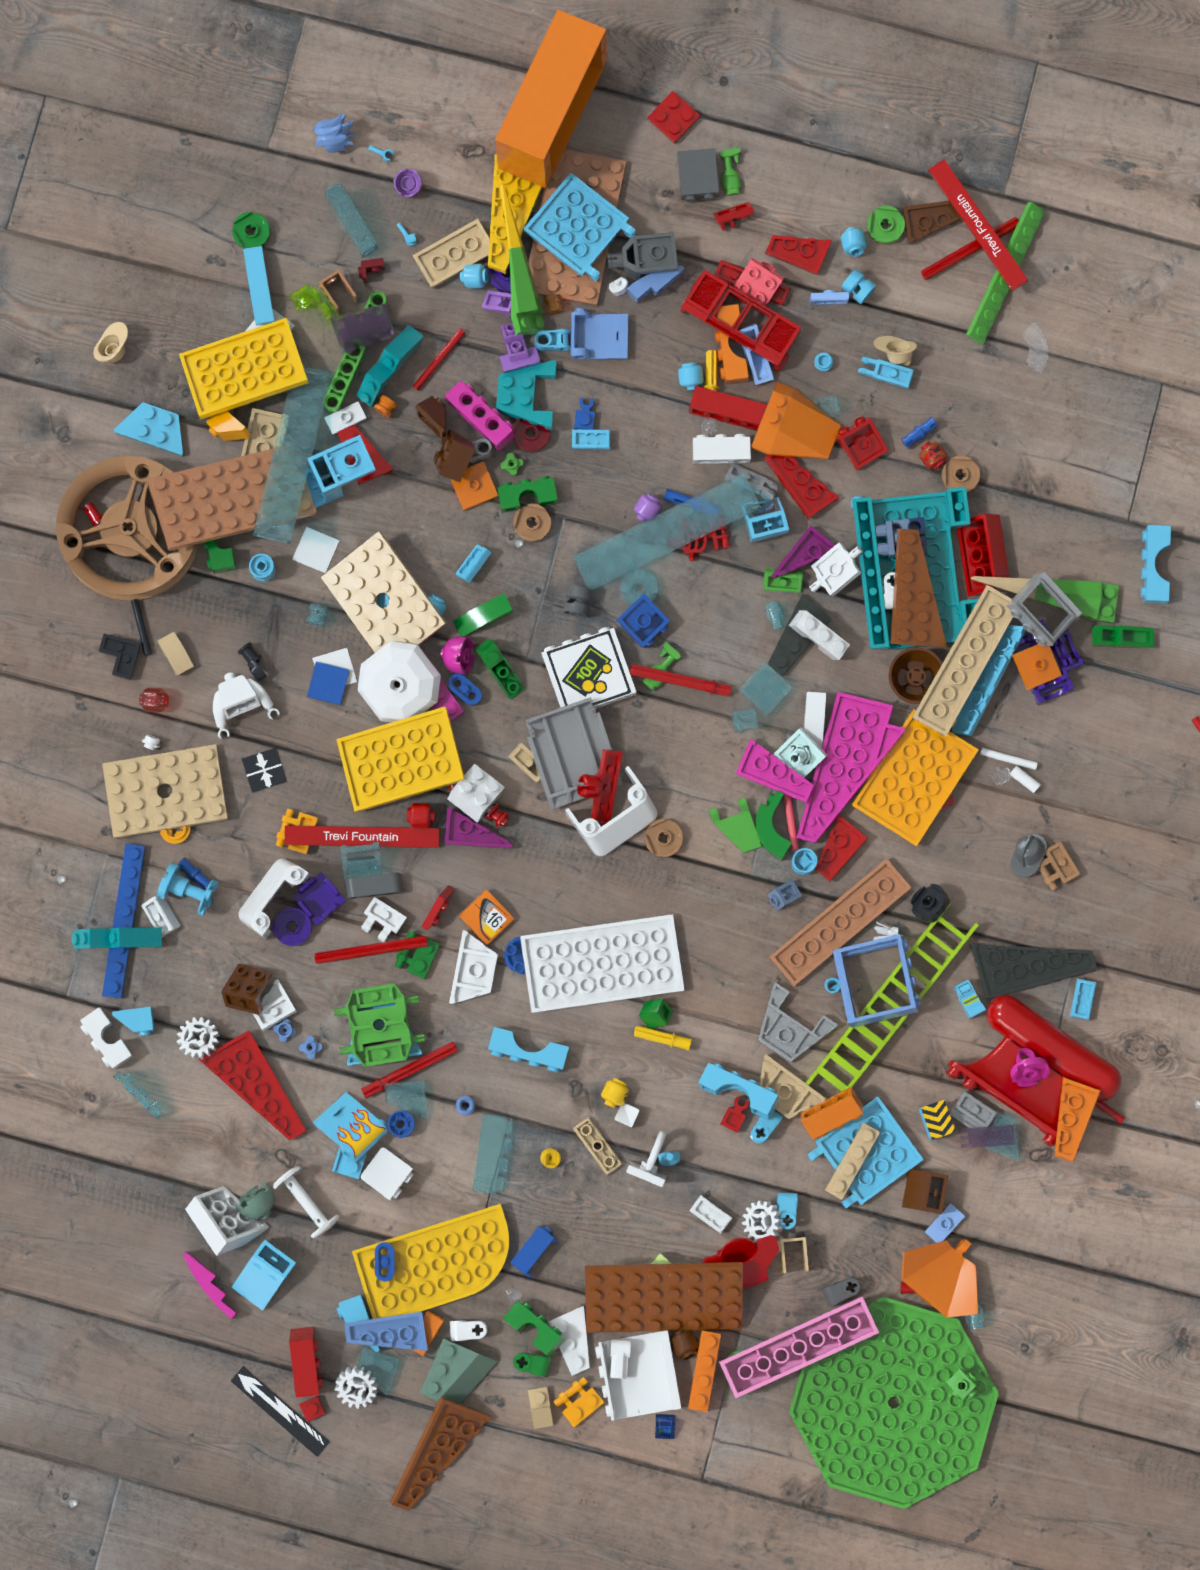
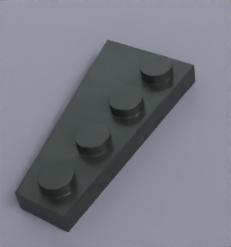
[768,594,831,676]

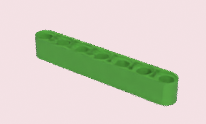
[324,291,387,414]

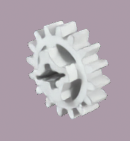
[177,1017,220,1060]
[742,1200,783,1242]
[335,1366,378,1409]

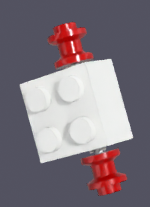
[447,764,510,828]

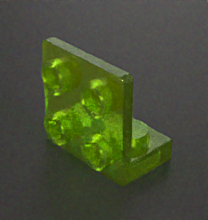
[289,283,331,325]

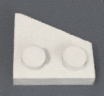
[253,979,297,1031]

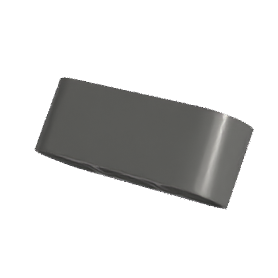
[345,873,402,899]

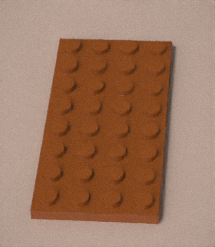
[585,1262,743,1333]

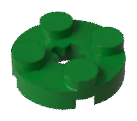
[232,212,270,249]

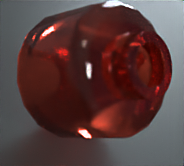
[139,688,169,712]

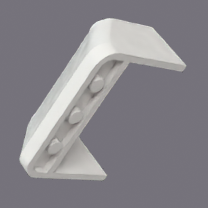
[565,766,658,857]

